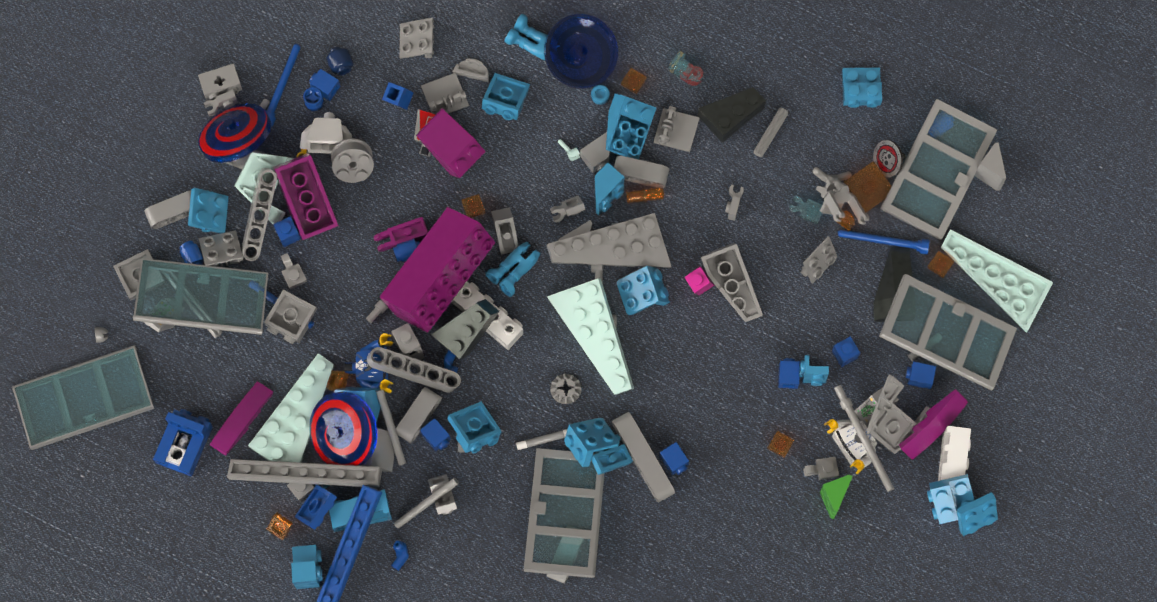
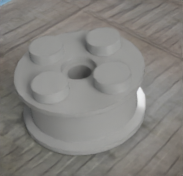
[331,138,374,183]

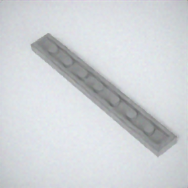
[227,459,382,488]

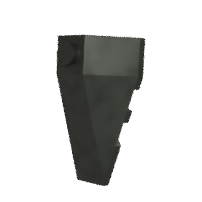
[873,247,915,322]

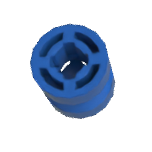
[303,87,324,111]

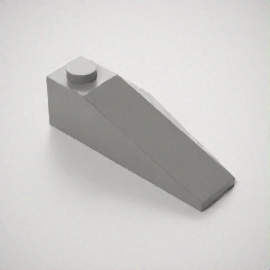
[701,243,763,322]

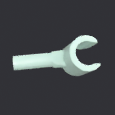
[558,139,580,161]

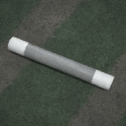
[516,429,568,450]

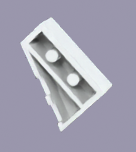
[938,426,971,481]

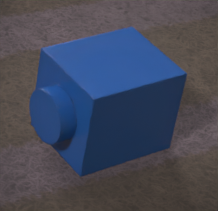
[310,69,340,101]
[382,82,414,110]
[273,217,301,247]
[832,336,860,368]
[778,358,800,389]
[905,362,936,389]
[420,418,451,452]
[659,442,689,475]

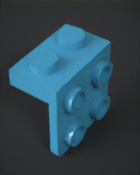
[617,266,670,315]
[564,418,620,467]

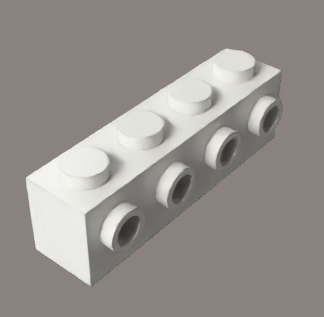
[451,281,523,350]

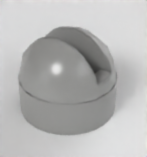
[95,327,109,343]

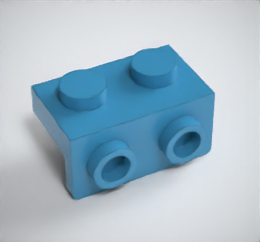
[799,355,829,386]

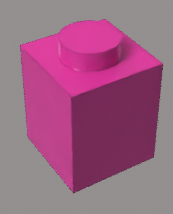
[685,267,715,296]

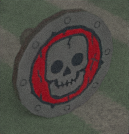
[873,140,906,177]

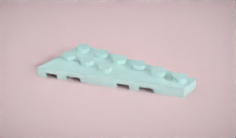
[941,229,1053,333]
[547,278,634,395]
[248,354,334,463]

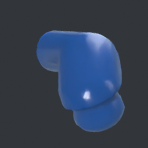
[444,350,458,373]
[391,540,409,571]

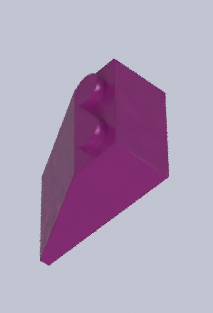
[416,109,486,178]

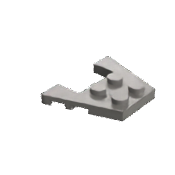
[866,374,930,454]

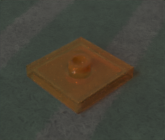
[843,161,892,213]

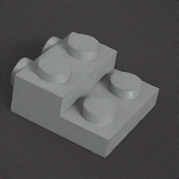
[264,290,317,344]

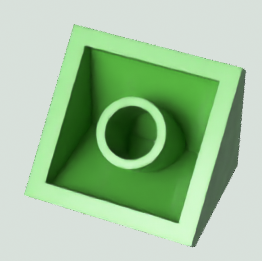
[820,475,853,519]

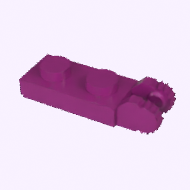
[373,217,428,252]

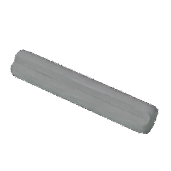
[754,108,788,157]

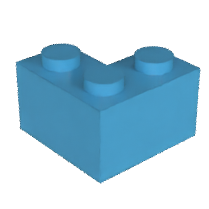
[291,545,323,589]

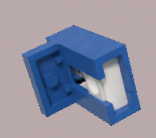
[153,409,213,477]

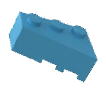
[329,489,392,532]

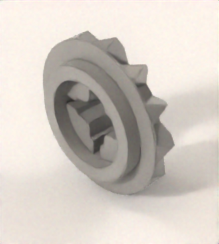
[550,373,581,404]

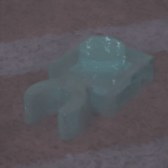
[789,196,822,225]

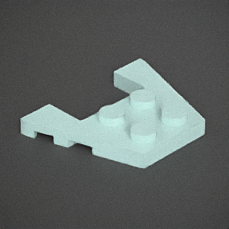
[234,152,295,224]

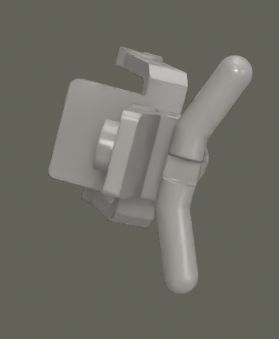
[813,167,869,225]

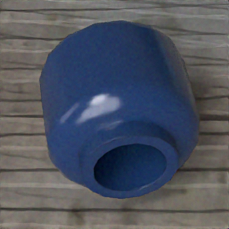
[326,47,353,76]

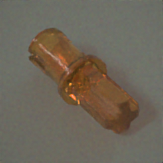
[626,188,664,204]

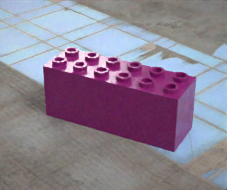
[380,207,496,333]

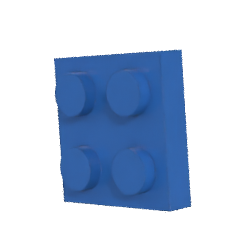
[295,484,337,530]

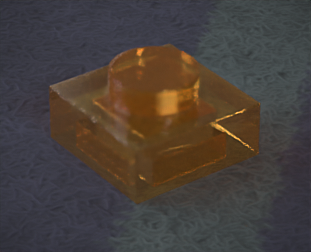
[621,68,647,94]
[461,194,485,218]
[837,209,855,231]
[927,251,954,278]
[326,370,349,392]
[768,431,794,458]
[267,512,293,540]

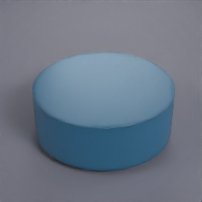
[591,85,610,105]

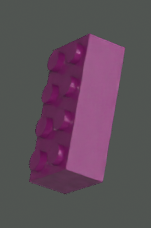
[273,153,338,240]

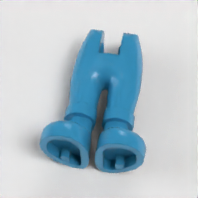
[504,13,560,62]
[485,242,540,297]

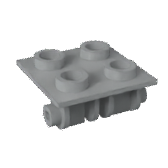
[399,17,434,59]
[421,73,469,114]
[654,106,699,152]
[199,230,243,267]
[801,236,837,284]

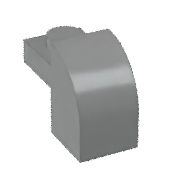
[428,474,457,515]

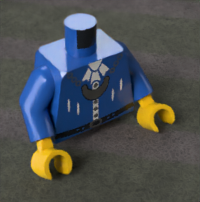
[344,333,393,393]

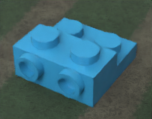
[842,68,882,108]
[481,73,530,120]
[448,401,501,453]
[927,474,975,524]

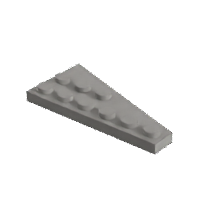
[546,213,672,268]

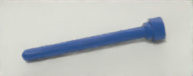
[259,44,301,127]
[838,230,930,255]

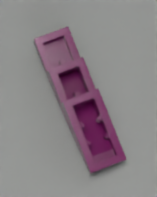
[210,381,273,456]
[899,389,968,460]

